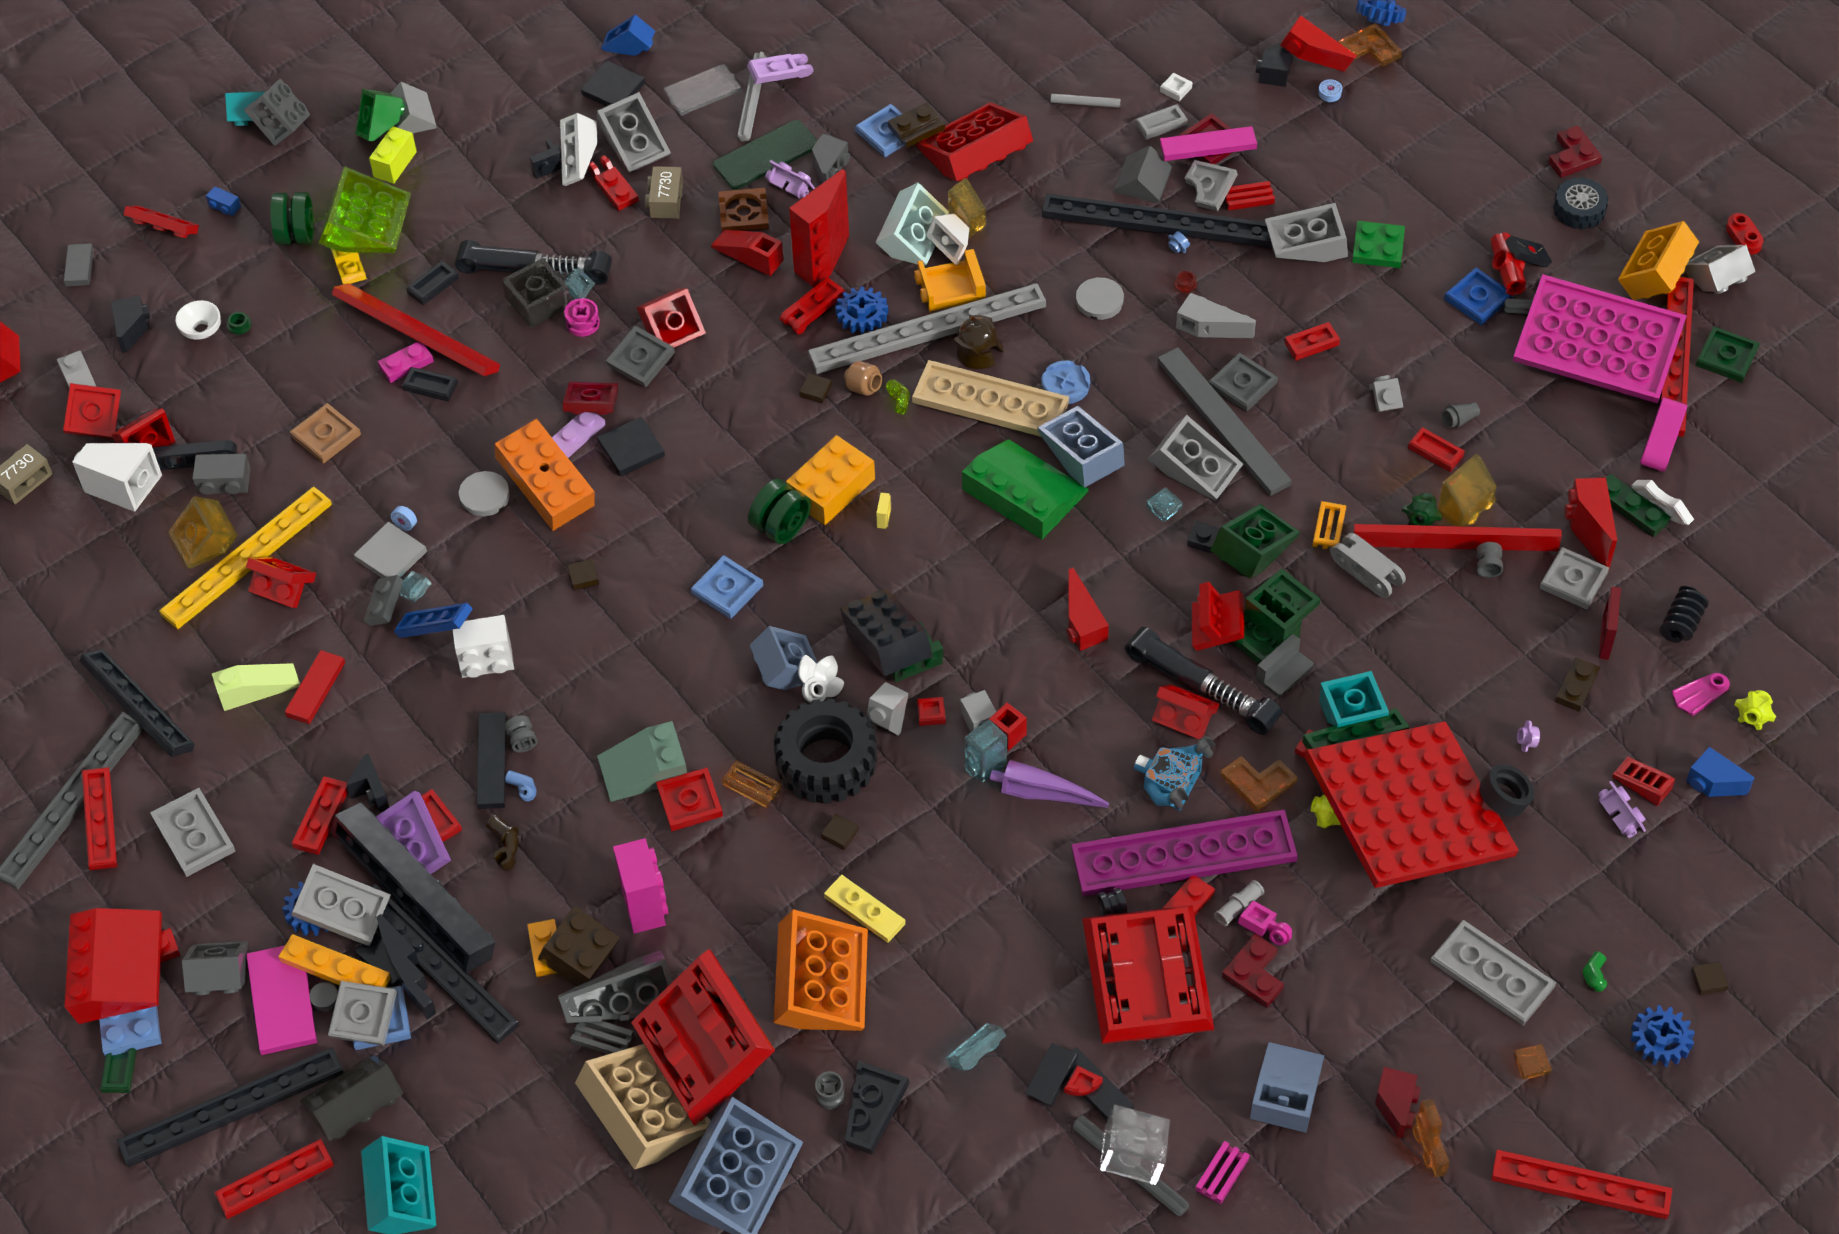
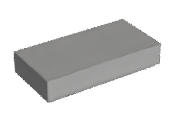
[1135,104,1188,140]

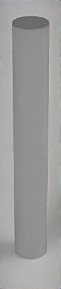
[1051,94,1121,108]

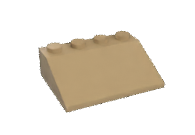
[575,1044,710,1170]

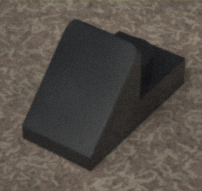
[347,753,389,812]

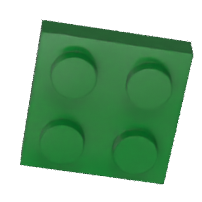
[1352,221,1405,268]

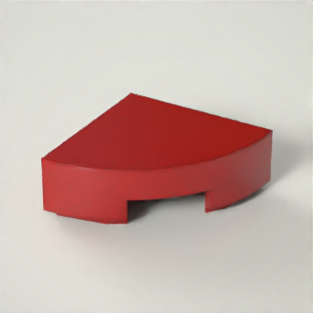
[1064,1065,1103,1096]

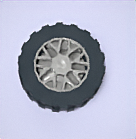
[1553,177,1609,229]

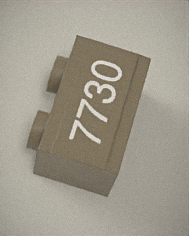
[645,167,683,219]
[0,444,53,505]

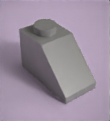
[866,682,908,735]

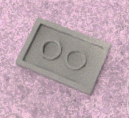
[150,788,236,877]
[291,864,390,946]

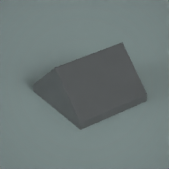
[1114,146,1172,203]

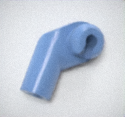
[505,770,537,801]

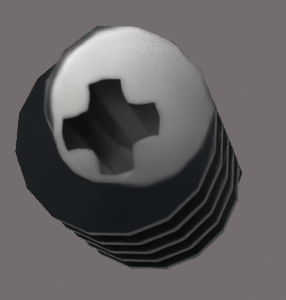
[1660,586,1709,643]

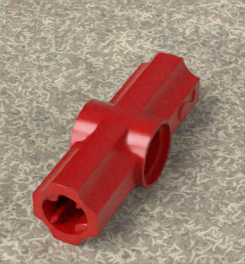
[1490,232,1527,296]

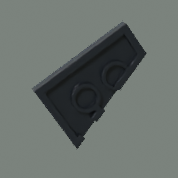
[845,1061,910,1155]

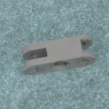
[1330,533,1406,598]

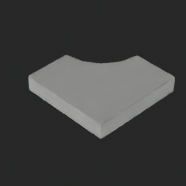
[1184,160,1238,212]

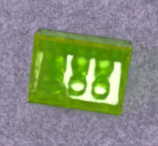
[319,166,411,253]

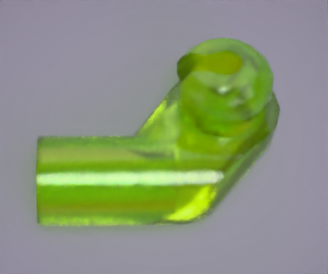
[886,379,910,414]

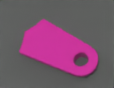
[1672,673,1730,716]

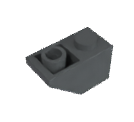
[812,134,850,184]

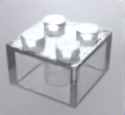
[1100,1104,1170,1185]

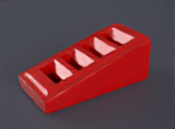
[1612,757,1675,806]

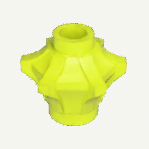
[1734,690,1776,730]
[1311,795,1341,828]

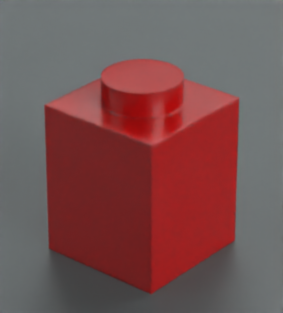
[989,702,1027,751]

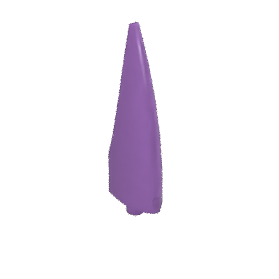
[990,760,1109,808]

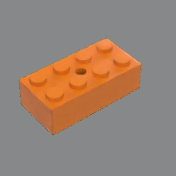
[495,419,595,531]

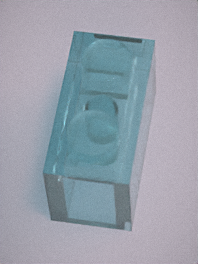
[964,719,1007,783]

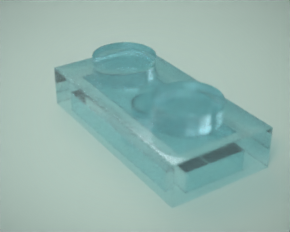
[946,1023,1006,1071]

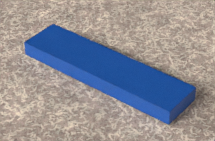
[394,603,473,638]

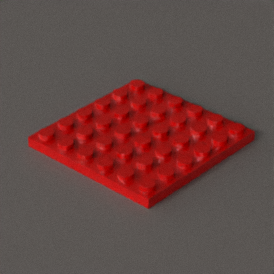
[1304,721,1519,888]

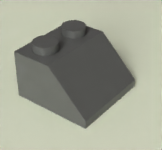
[182,941,248,995]

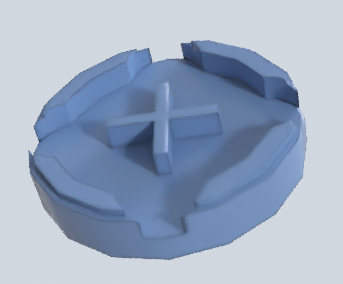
[1041,360,1091,404]

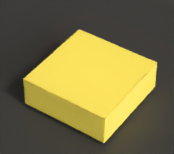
[876,493,891,529]

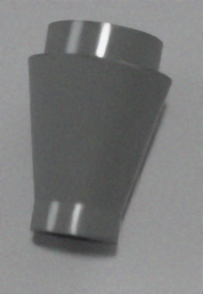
[1441,402,1480,429]

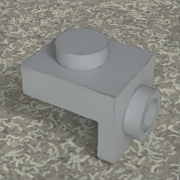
[1369,375,1403,413]

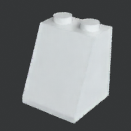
[73,443,162,512]

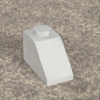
[926,214,969,265]

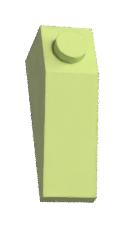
[212,663,300,711]

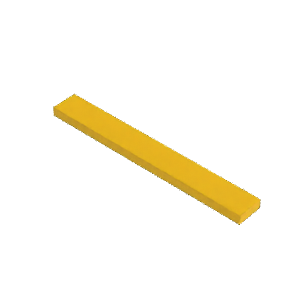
[159,486,332,630]

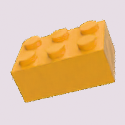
[1618,221,1699,300]
[786,435,875,525]

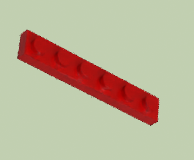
[1491,1150,1672,1220]

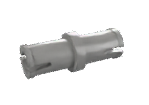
[1214,880,1264,927]

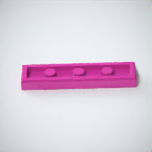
[1160,126,1257,161]

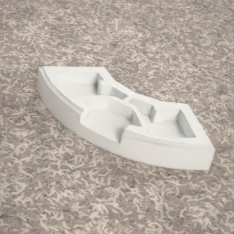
[1631,480,1694,525]

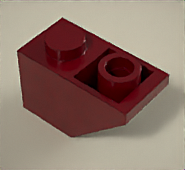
[1375,1067,1421,1138]

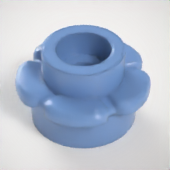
[1168,231,1190,254]

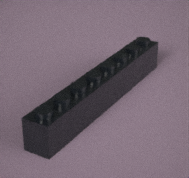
[332,803,496,973]

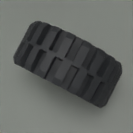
[774,699,877,804]

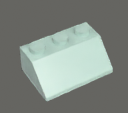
[875,183,950,266]

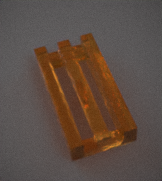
[722,760,782,808]

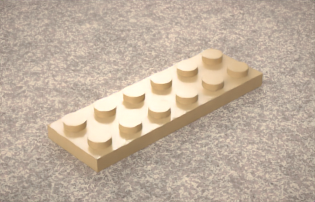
[912,360,1069,437]

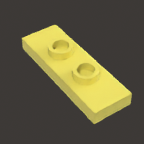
[824,875,905,943]

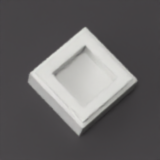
[1160,73,1192,102]

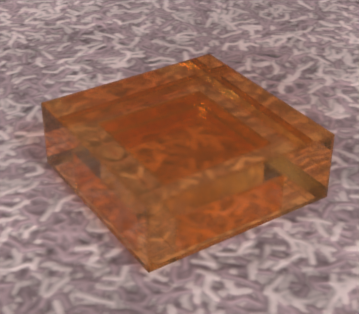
[1514,1044,1552,1080]

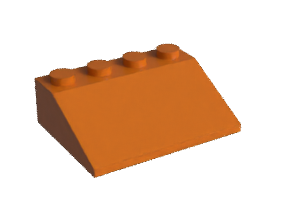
[774,909,868,1031]

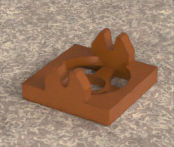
[718,188,769,232]

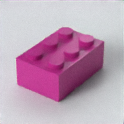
[613,838,669,934]

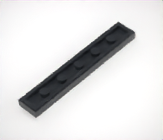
[79,649,195,757]

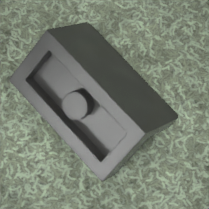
[1256,634,1314,697]

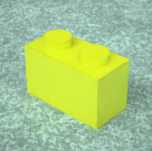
[369,126,417,184]

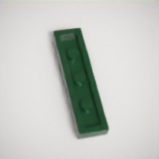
[1302,708,1409,750]

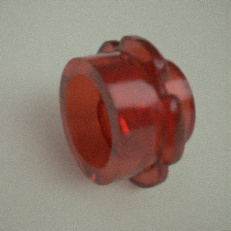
[1174,270,1198,293]

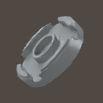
[1076,277,1124,320]
[459,471,510,517]

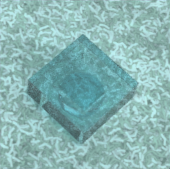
[562,267,595,299]
[1147,487,1183,522]
[399,571,432,602]

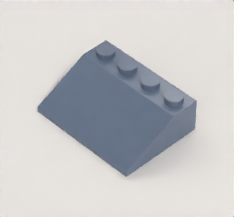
[669,1097,803,1234]

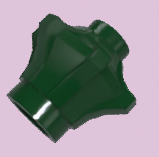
[1402,492,1442,526]

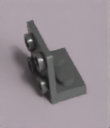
[244,79,310,146]

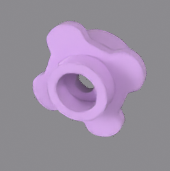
[1517,720,1540,752]

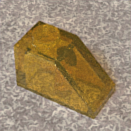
[948,178,986,238]

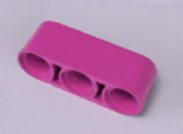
[1640,397,1688,472]

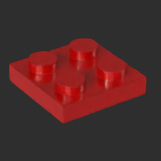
[63,383,121,440]
[656,767,723,831]

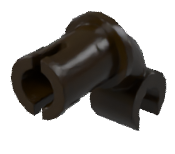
[486,814,519,871]

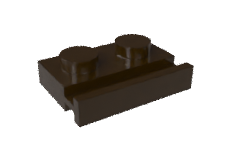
[888,102,945,148]

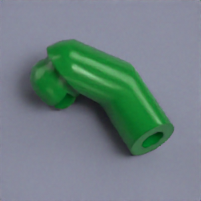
[1582,951,1607,992]

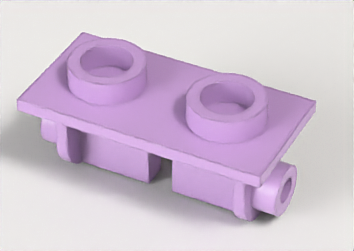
[765,160,815,198]
[1598,781,1646,838]

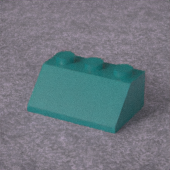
[361,1136,436,1234]

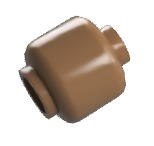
[844,361,882,396]

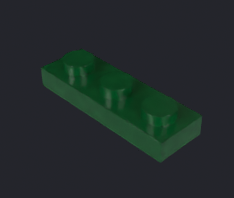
[1606,474,1671,537]

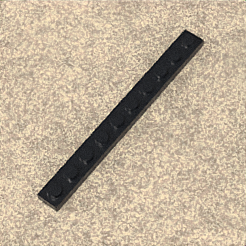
[1042,193,1273,248]

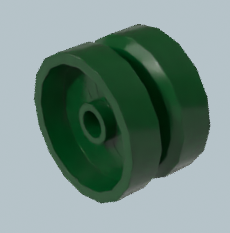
[271,192,314,245]
[748,479,811,545]

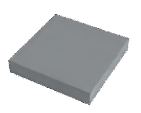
[354,522,427,578]
[1539,547,1609,609]
[328,981,397,1046]

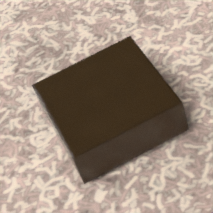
[799,374,832,404]
[568,559,599,590]
[821,814,859,850]
[1691,962,1729,995]

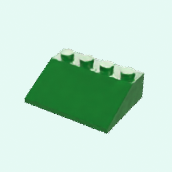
[962,439,1088,540]

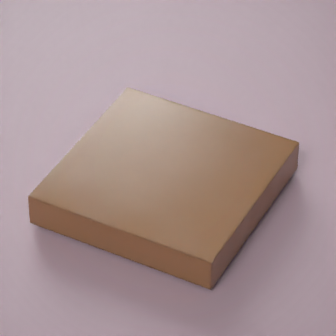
[290,403,361,464]

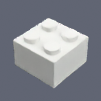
[453,615,514,678]

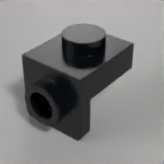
[530,139,562,179]

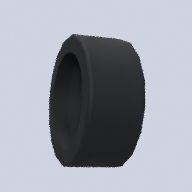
[1479,764,1535,817]

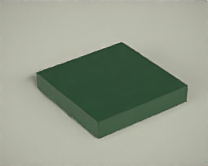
[1695,326,1760,383]

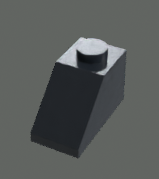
[1256,42,1293,87]
[111,295,151,353]

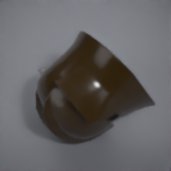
[954,315,1004,369]

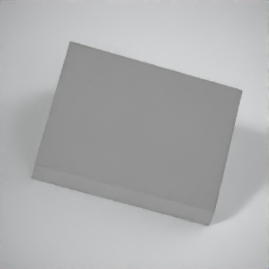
[389,82,437,133]

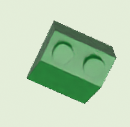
[355,88,404,141]

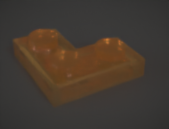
[1338,23,1402,66]
[1221,756,1298,812]
[1413,1099,1450,1178]

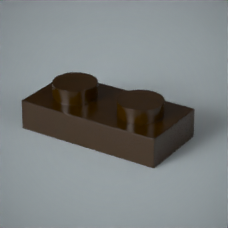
[1555,657,1600,712]

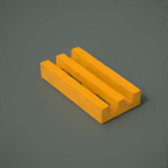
[1312,501,1346,549]

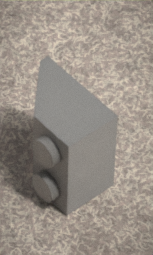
[1684,245,1756,294]

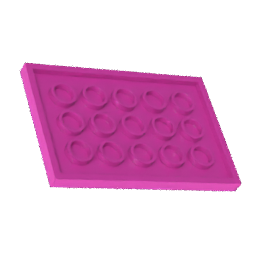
[1513,274,1687,403]

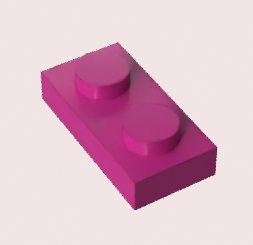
[378,342,434,383]

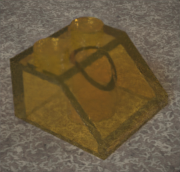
[1438,454,1497,527]
[168,496,238,568]

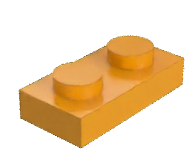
[527,919,557,977]

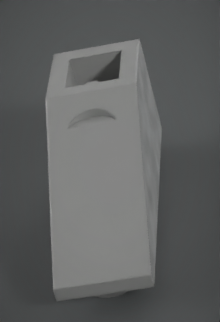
[1176,293,1256,338]

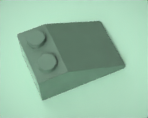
[597,721,687,802]

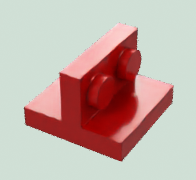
[246,557,317,608]
[1192,582,1244,651]
[1152,684,1220,740]

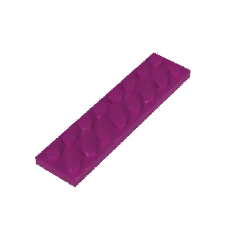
[1071,810,1298,897]

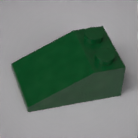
[1210,504,1300,579]

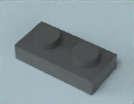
[363,575,404,626]

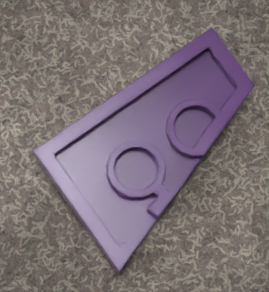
[376,791,451,874]

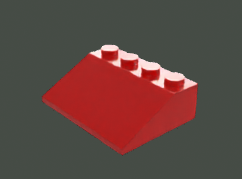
[915,102,1033,181]
[789,169,849,287]
[65,908,162,1024]

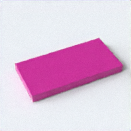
[247,945,318,1055]

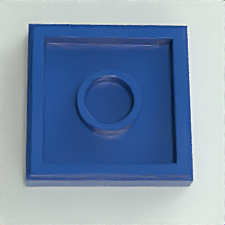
[1444,267,1513,325]

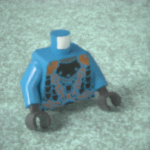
[1134,736,1216,811]

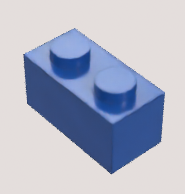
[206,186,241,216]

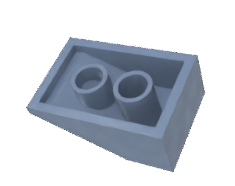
[1038,406,1125,488]

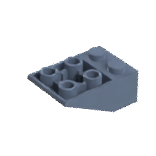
[1250,1042,1325,1133]

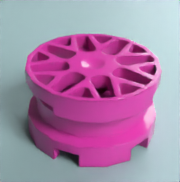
[564,298,600,337]

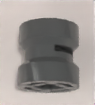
[1476,542,1503,578]
[505,715,538,752]
[815,1071,845,1110]

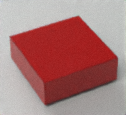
[917,697,946,726]

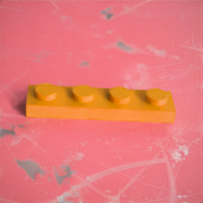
[278,934,391,988]

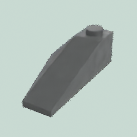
[558,950,673,1023]

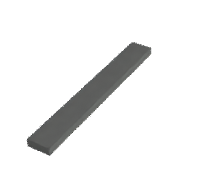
[1157,347,1292,496]
[0,711,144,890]

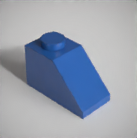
[601,14,655,56]
[1686,747,1755,797]

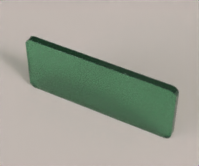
[713,120,818,190]

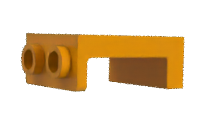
[914,249,986,312]

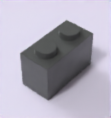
[193,454,251,495]

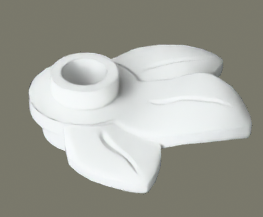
[798,655,844,703]

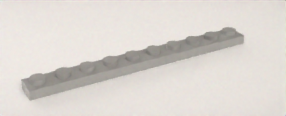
[808,283,1046,374]

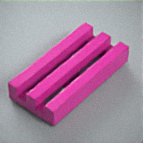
[1195,1141,1250,1205]

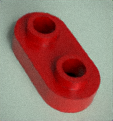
[1726,213,1764,255]

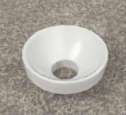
[175,300,221,340]

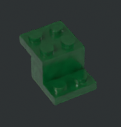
[1232,568,1320,664]

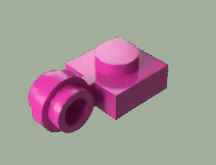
[1238,901,1292,946]

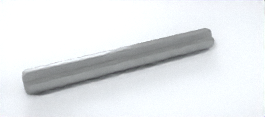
[737,52,767,142]

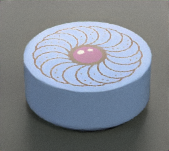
[1318,79,1342,102]
[391,506,417,531]

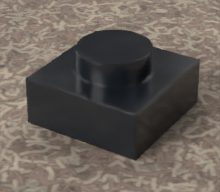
[1187,521,1220,553]

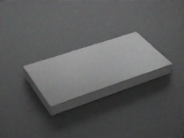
[1430,920,1556,1026]

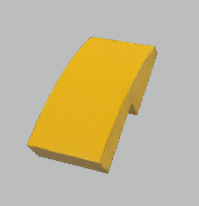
[331,241,367,285]

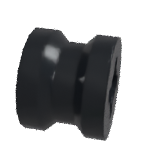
[1097,887,1127,916]

